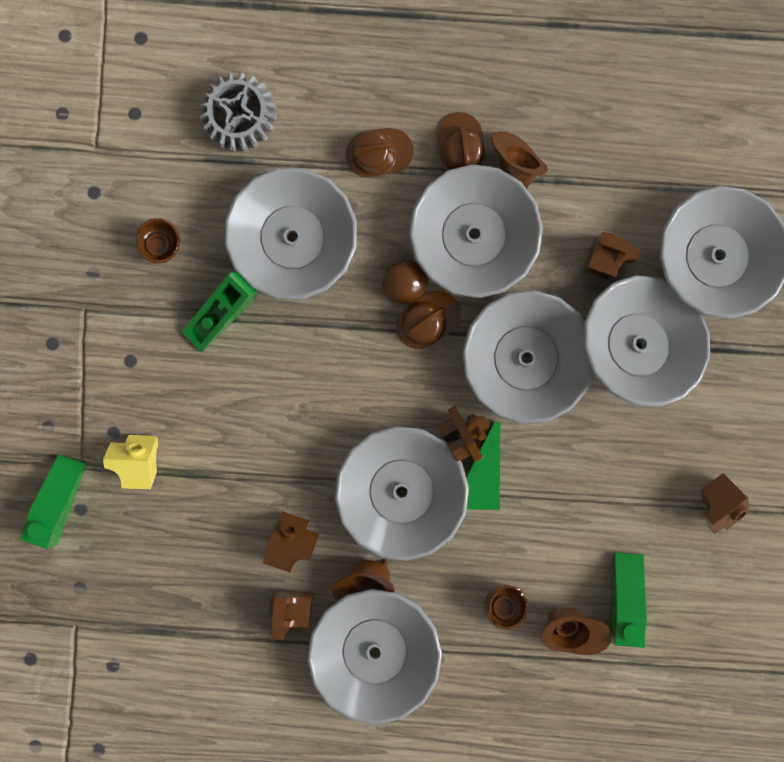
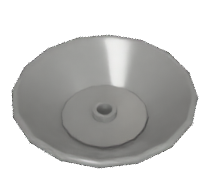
[409,164,543,298]
[225,168,357,299]
[659,186,784,319]
[584,275,710,407]
[462,290,593,424]
[334,426,469,561]
[307,589,442,725]

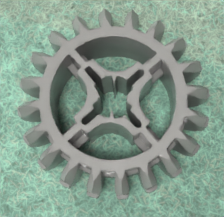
[199,72,277,152]

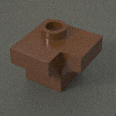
[583,232,641,280]
[701,473,749,534]
[263,511,319,573]
[269,590,313,640]

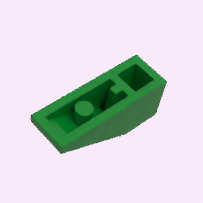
[182,271,260,352]
[465,421,501,510]
[19,454,87,549]
[608,552,647,648]

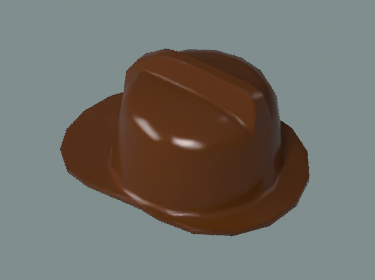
[438,112,486,171]
[346,128,414,177]
[492,131,548,189]
[396,291,460,349]
[332,559,395,601]
[542,607,612,655]

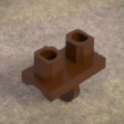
[438,406,490,462]

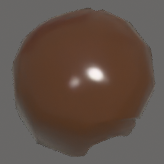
[136,218,180,264]
[382,259,428,305]
[484,584,529,630]

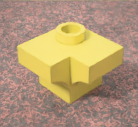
[103,435,158,489]

